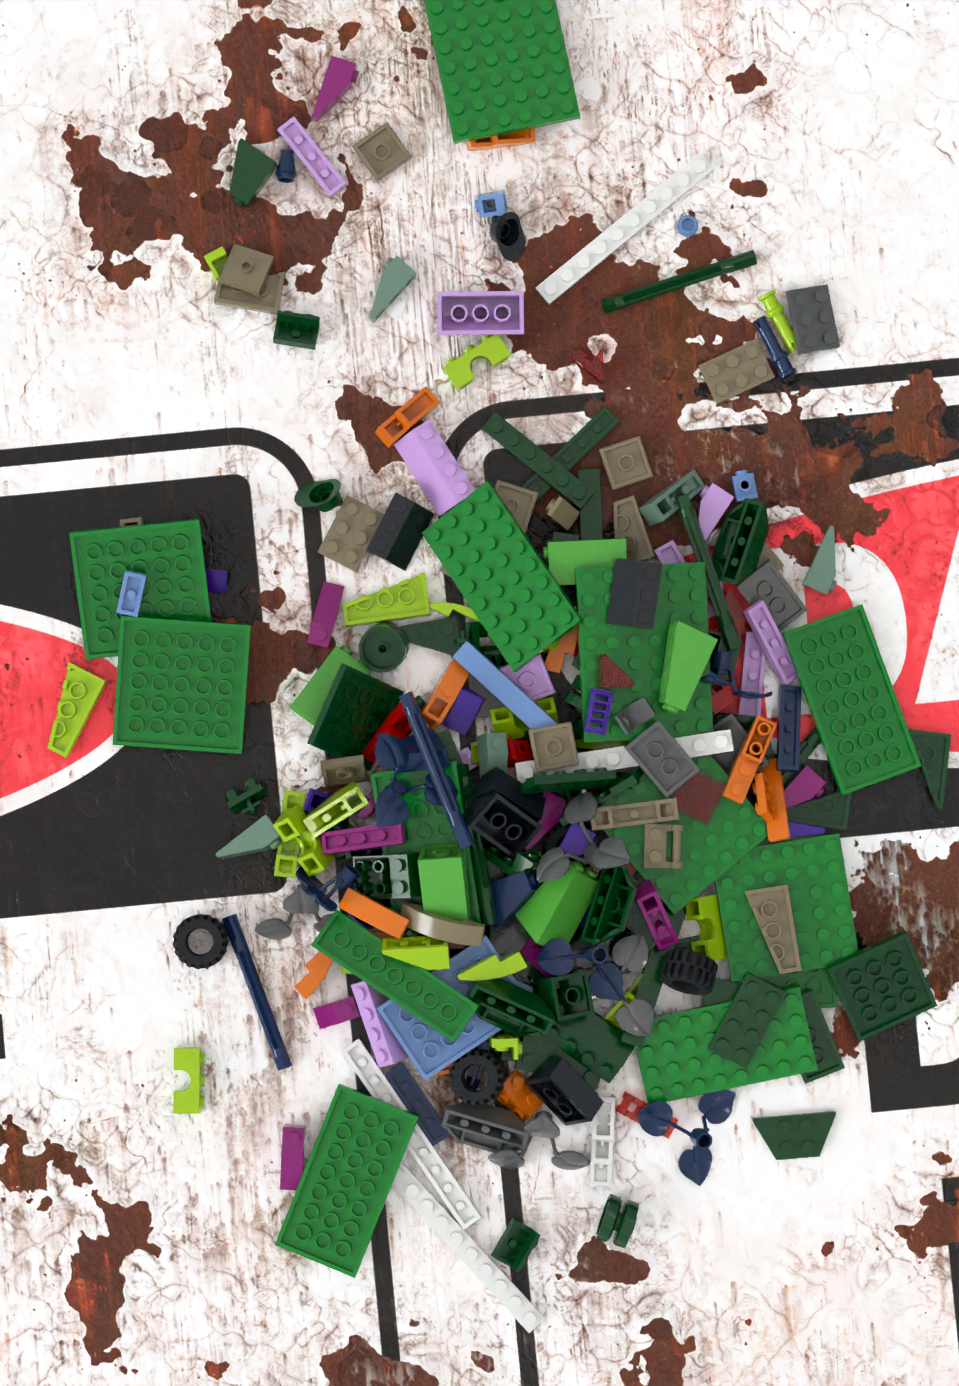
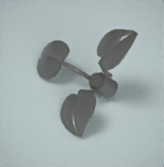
[536,792,631,883]
[255,884,332,940]
[575,932,654,1037]
[487,1111,590,1170]

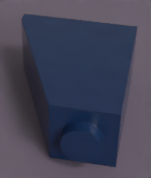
[393,728,450,773]
[491,870,539,929]

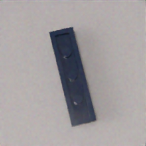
[776,685,802,772]
[385,1062,451,1146]

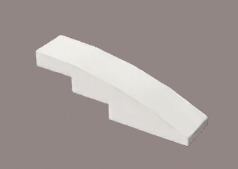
[589,1097,615,1188]

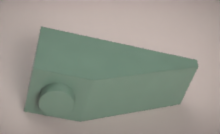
[370,256,417,323]
[638,469,705,526]
[802,525,837,596]
[476,732,508,778]
[215,814,283,859]

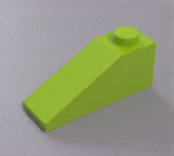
[302,781,369,838]
[382,936,450,971]

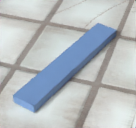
[453,641,559,729]

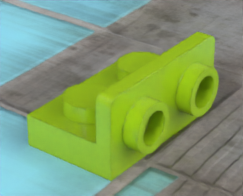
[488,1033,522,1060]

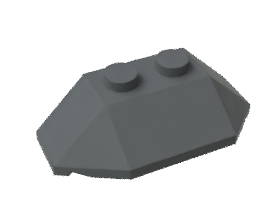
[441,1102,529,1153]

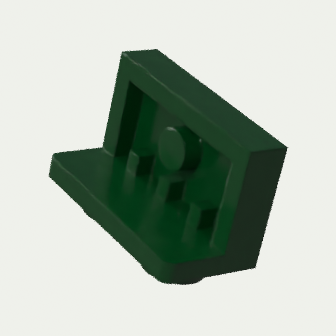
[273,310,320,350]
[491,1218,540,1272]

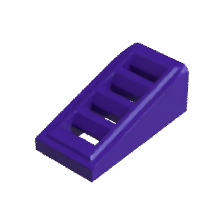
[583,688,614,735]
[788,821,825,837]

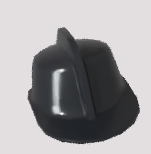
[489,212,526,261]

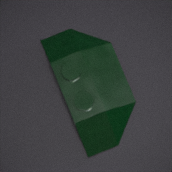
[712,498,769,586]
[580,864,637,945]
[468,978,556,1037]

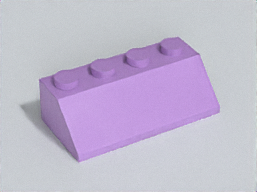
[437,291,524,335]
[394,419,475,517]
[350,980,409,1068]

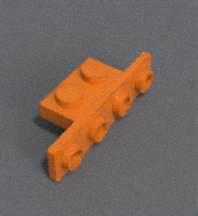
[752,758,790,843]

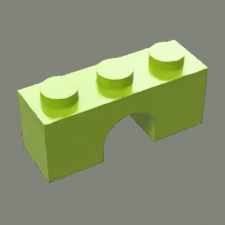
[443,335,511,392]
[490,697,559,740]
[273,805,335,877]
[685,894,727,961]
[173,1047,205,1114]

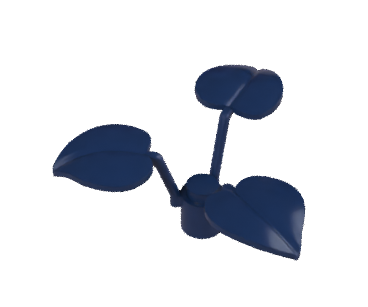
[699,651,773,699]
[374,733,458,828]
[296,864,376,929]
[537,904,623,1001]
[638,1090,736,1186]

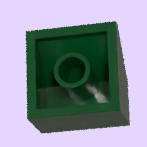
[537,970,595,1022]

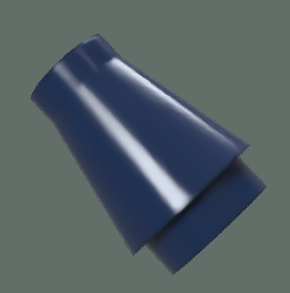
[275,149,297,183]

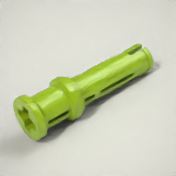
[757,289,797,354]

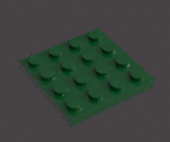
[307,663,404,771]
[826,930,937,1042]

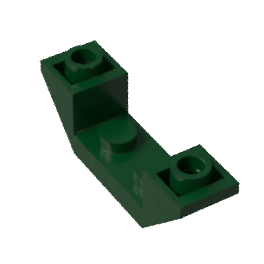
[482,836,541,875]

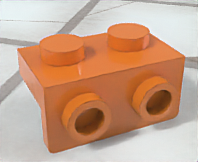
[497,1070,543,1123]

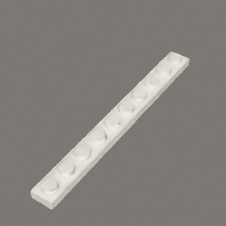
[535,152,714,305]
[515,729,734,783]
[341,1038,481,1230]
[392,1162,545,1333]

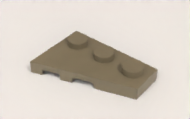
[614,495,656,561]

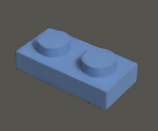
[116,570,147,617]

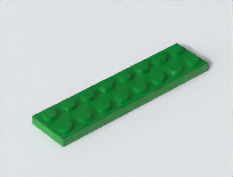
[311,909,479,1043]

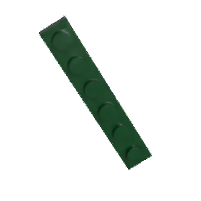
[481,412,595,509]

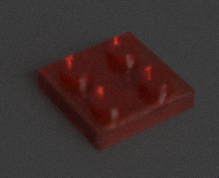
[672,772,726,825]

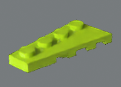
[342,572,431,627]
[47,662,107,758]

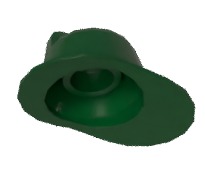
[294,479,343,512]

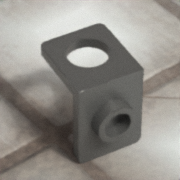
[615,697,656,735]

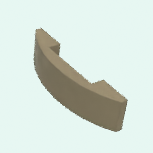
[591,798,679,831]
[400,901,485,946]

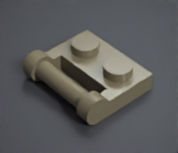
[643,824,684,869]

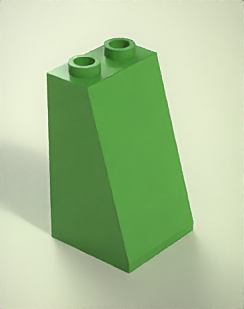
[543,538,627,585]
[658,621,718,713]
[289,645,372,726]
[418,843,471,922]
[515,860,599,946]

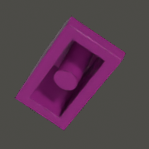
[313,995,361,1029]

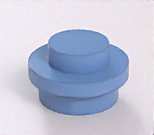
[677,215,698,237]

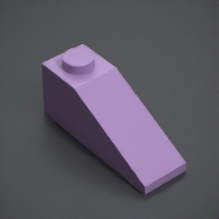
[698,483,734,541]

